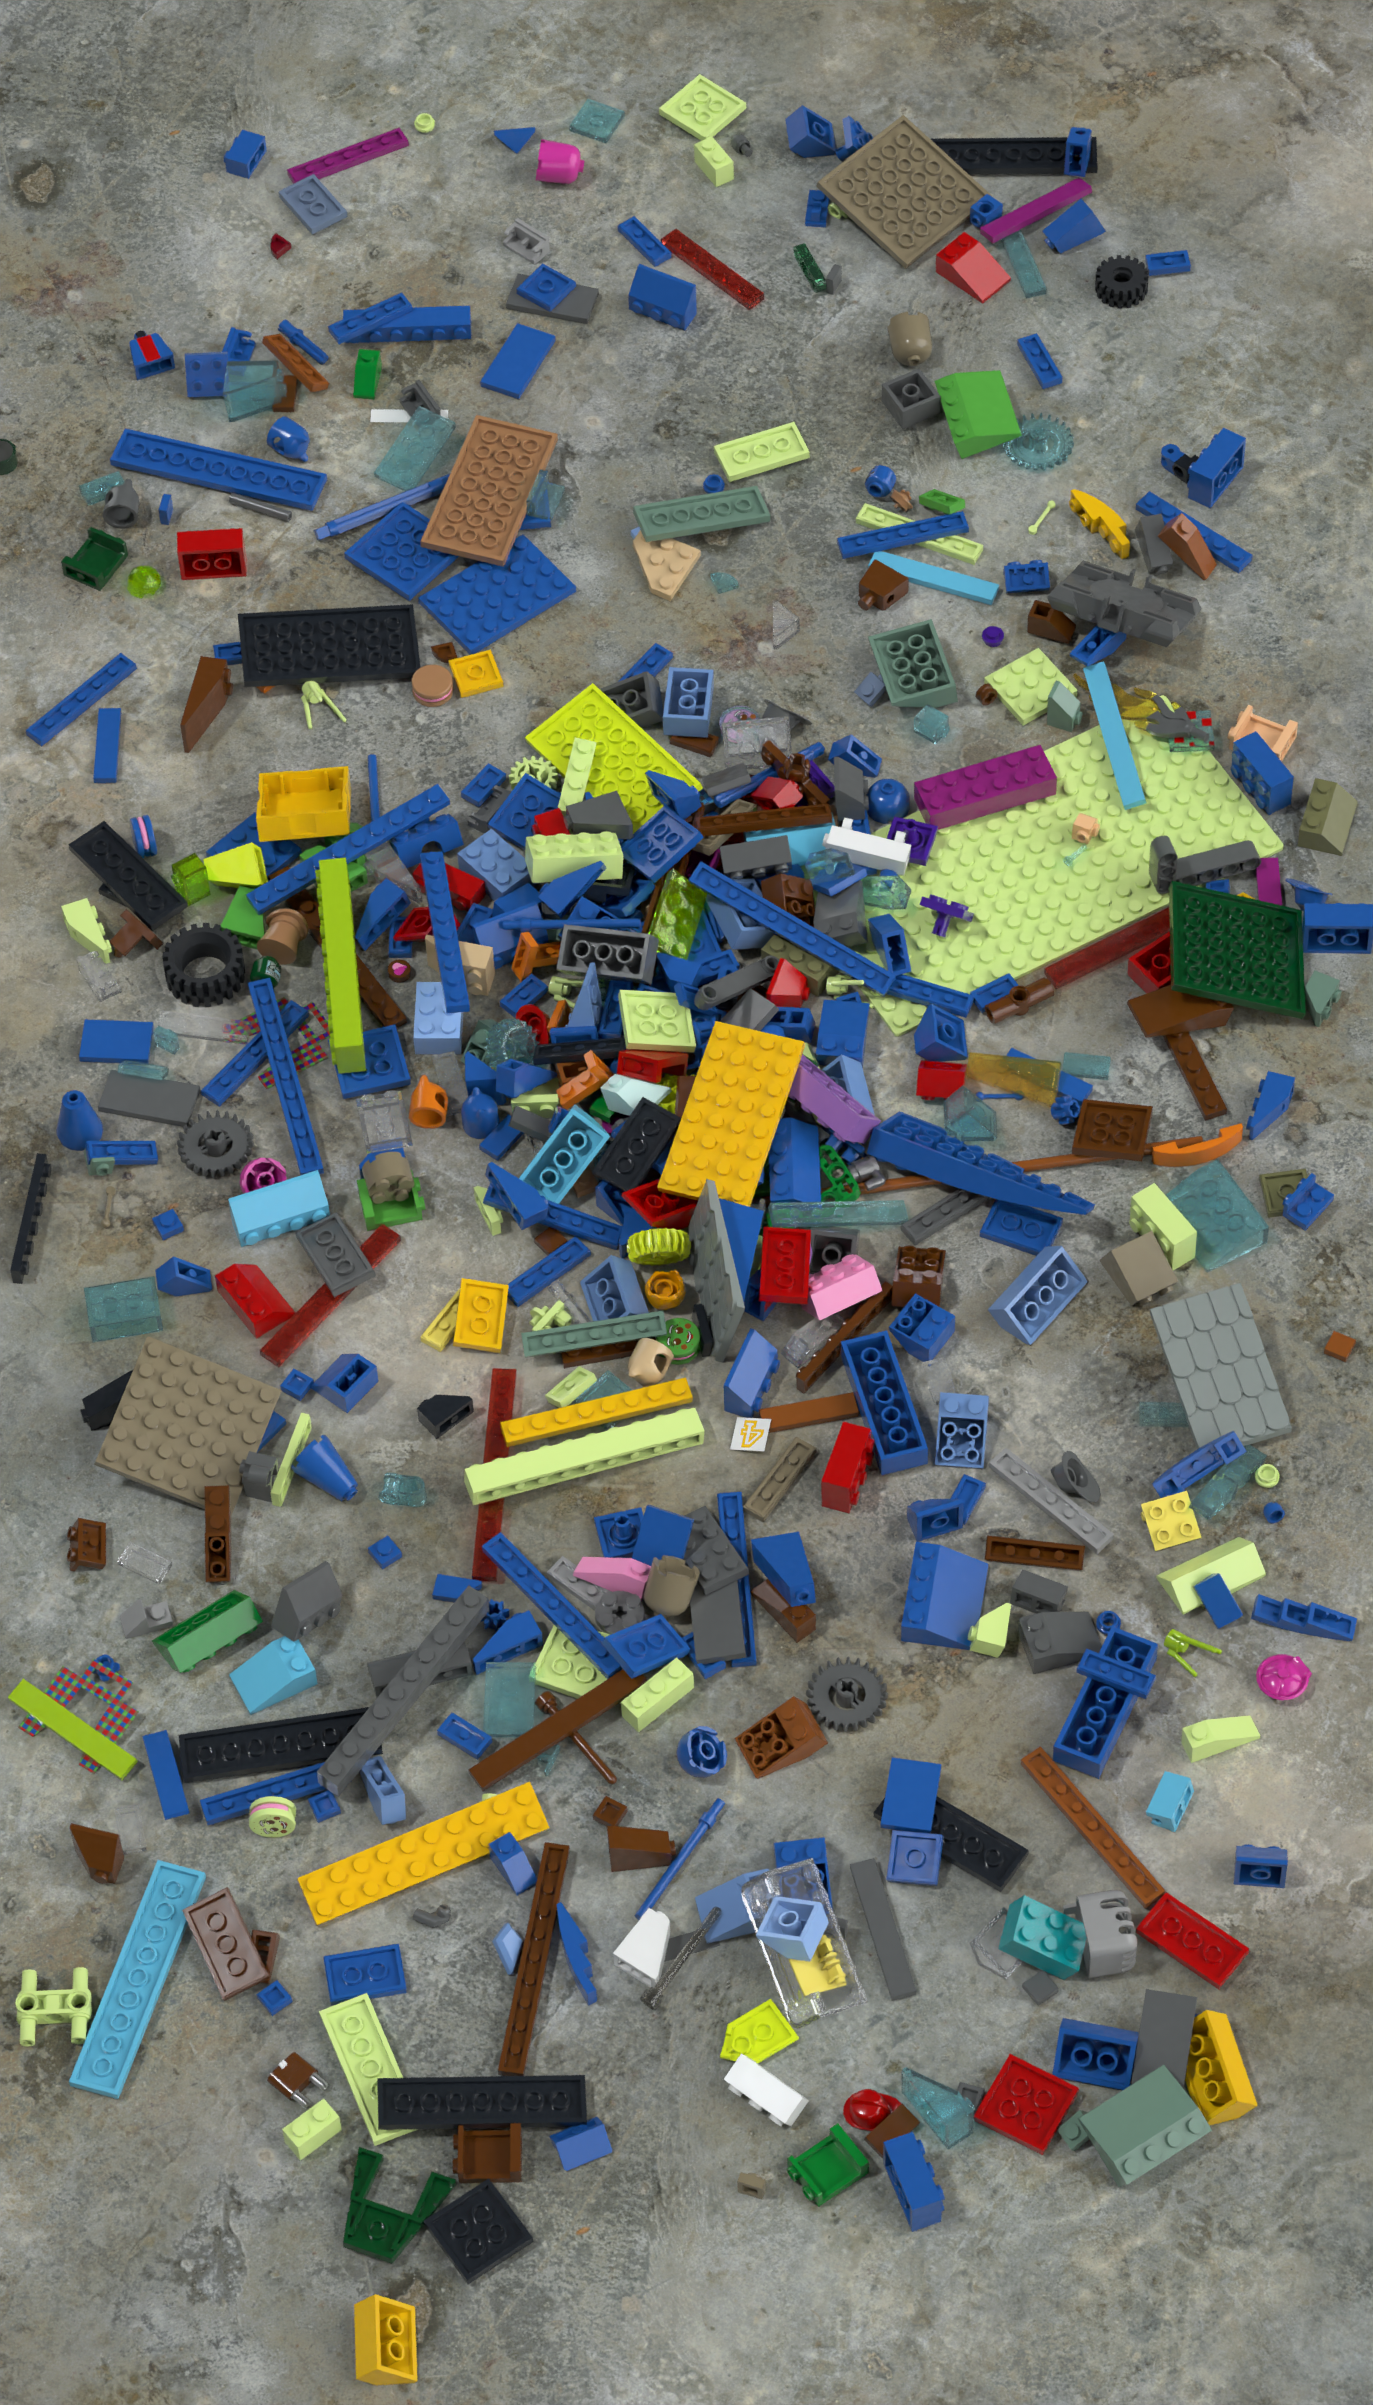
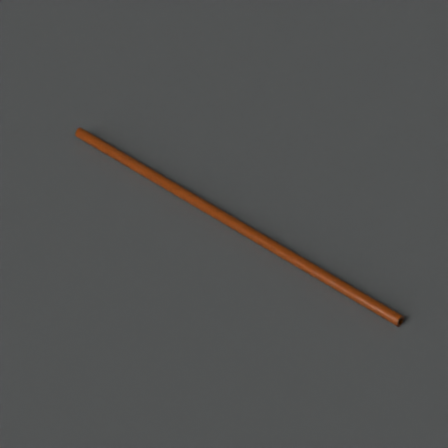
[761,1136,1203,1208]

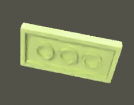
[714,422,810,482]

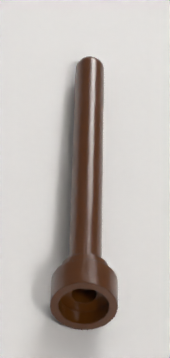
[535,1691,617,1785]

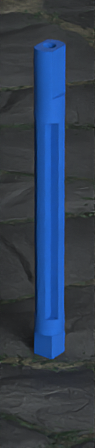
[313,474,450,540]

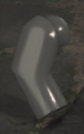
[413,1905,451,1928]

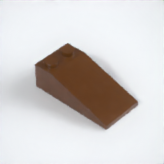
[180,656,233,753]
[1127,985,1234,1038]

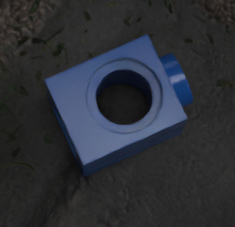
[970,194,1003,228]

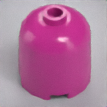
[535,139,585,184]

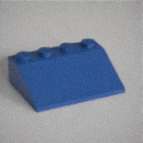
[901,1542,989,1650]

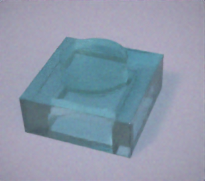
[153,1025,180,1055]

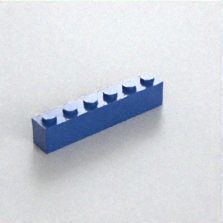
[343,306,471,343]

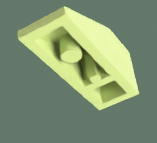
[1181,1716,1260,1763]

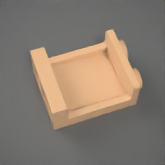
[1227,705,1298,762]

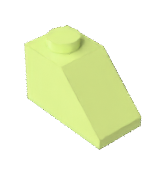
[968,1603,1011,1658]

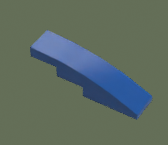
[1251,1594,1357,1641]
[142,1730,190,1820]
[557,1902,597,2006]

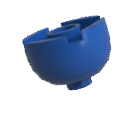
[866,779,910,824]
[676,1726,727,1778]

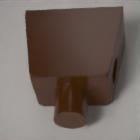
[858,559,909,611]

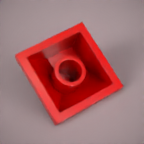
[393,907,461,942]
[766,958,810,1008]

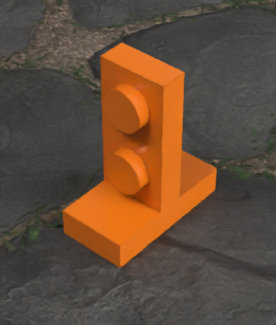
[511,932,561,982]
[556,1050,614,1110]

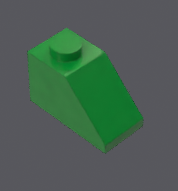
[353,349,382,400]

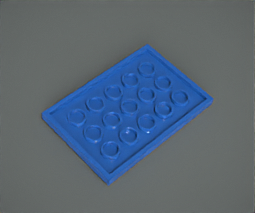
[418,534,576,655]

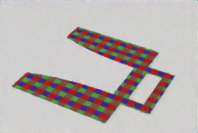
[223,997,330,1089]

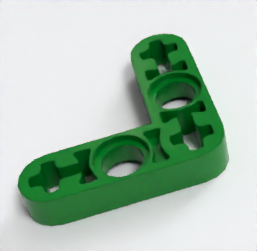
[798,1145,861,1228]

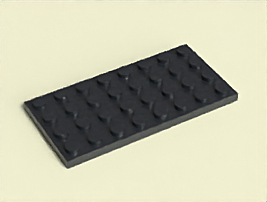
[238,604,421,687]

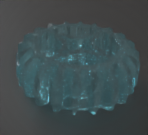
[484,1018,540,1071]

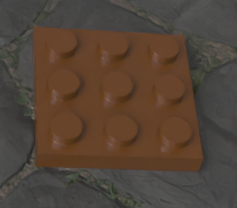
[1072,1099,1153,1161]

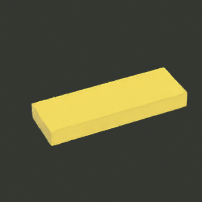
[420,1288,460,1352]

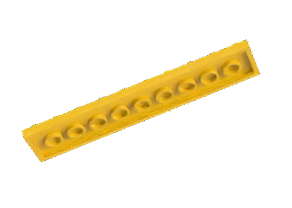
[297,1782,550,1926]

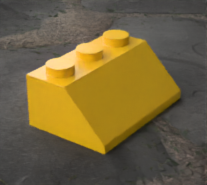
[354,2294,417,2385]

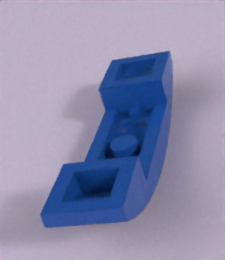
[1152,1431,1247,1498]

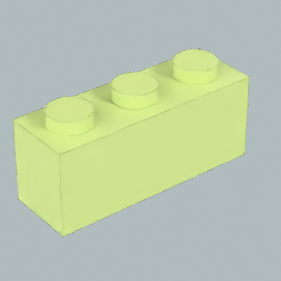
[621,1658,694,1733]

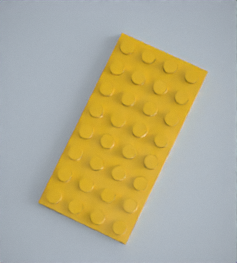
[657,1021,805,1207]

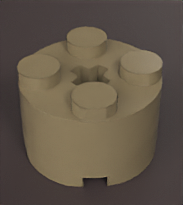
[362,1152,414,1204]

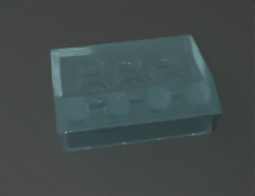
[1165,1159,1269,1273]

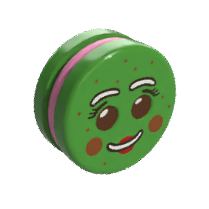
[656,1318,700,1365]

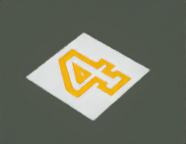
[730,1417,771,1451]

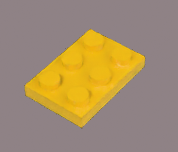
[453,1278,509,1353]

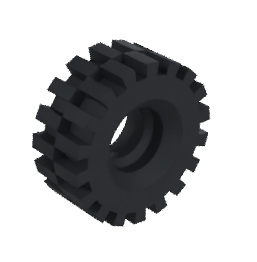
[1095,255,1149,309]

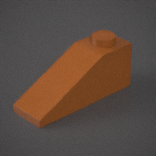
[1158,513,1217,581]

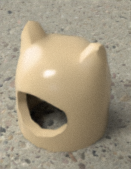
[627,1338,674,1388]

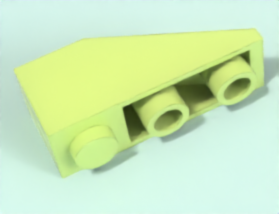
[61,898,112,964]

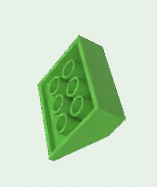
[935,370,1022,459]

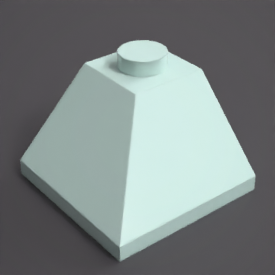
[600,1074,671,1116]

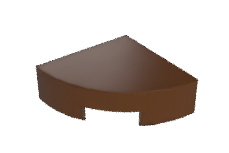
[431,642,457,663]

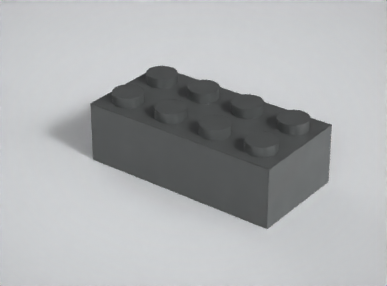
[557,924,659,984]

